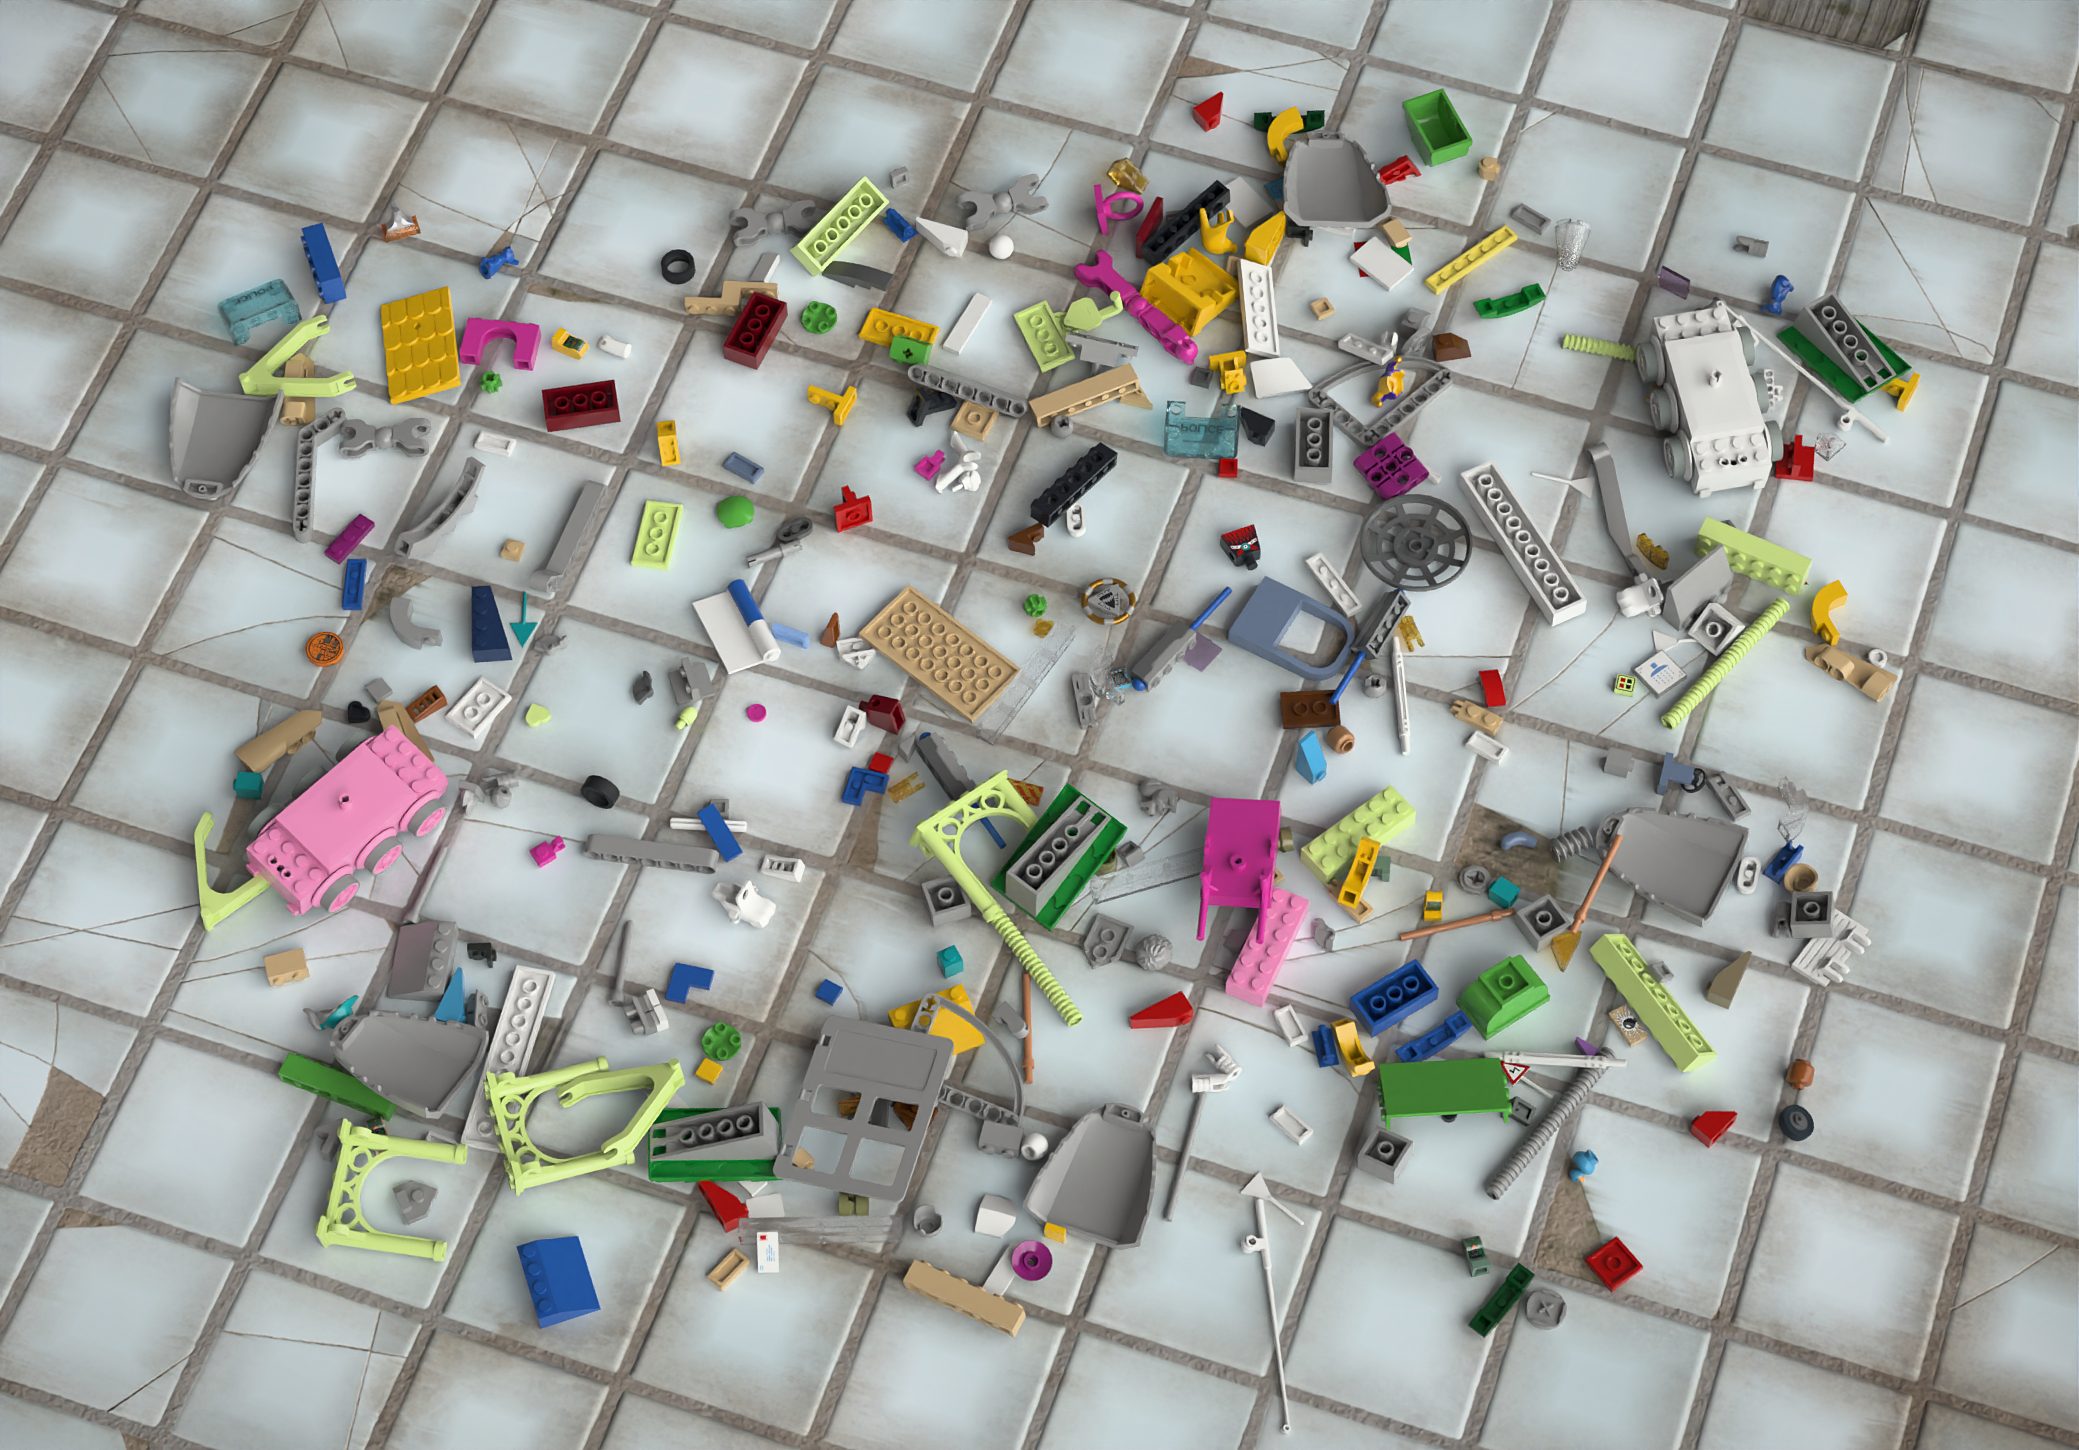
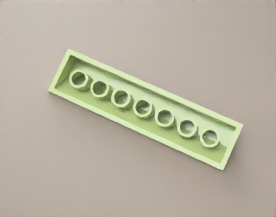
[1589,934,1718,1072]

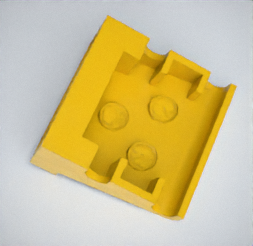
[1140,247,1240,337]

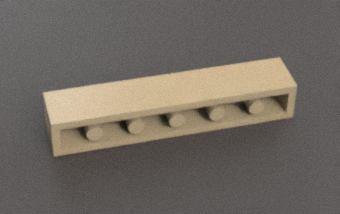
[1029,363,1140,428]
[903,1259,1026,1338]

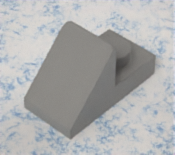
[315,1118,343,1162]

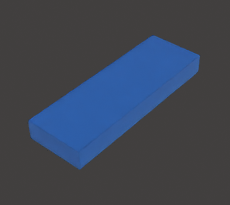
[342,559,367,610]
[697,803,743,863]

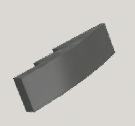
[822,261,894,292]

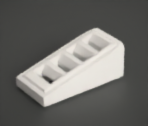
[760,855,805,882]

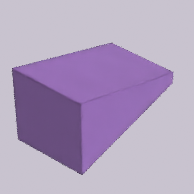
[1575,1037,1599,1056]

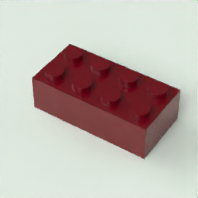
[723,292,788,370]
[542,380,621,432]

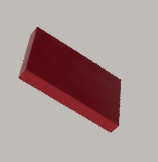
[1136,196,1163,260]

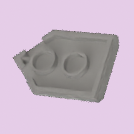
[1082,913,1134,969]

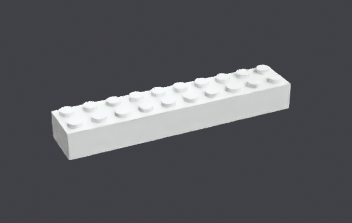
[1459,460,1587,627]

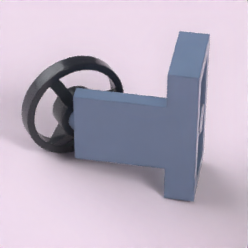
[1656,752,1707,796]

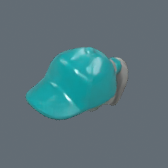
[303,995,359,1031]

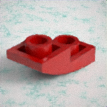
[1478,669,1506,708]

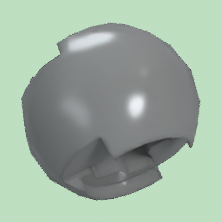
[1050,415,1074,438]
[1362,674,1387,698]

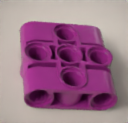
[1353,432,1429,502]

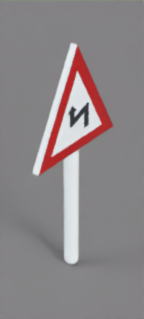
[1500,1060,1553,1099]

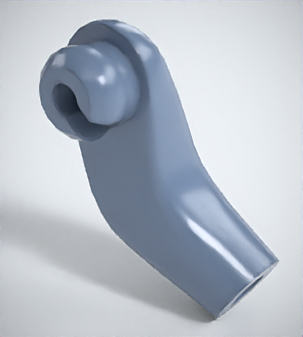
[1500,831,1538,850]

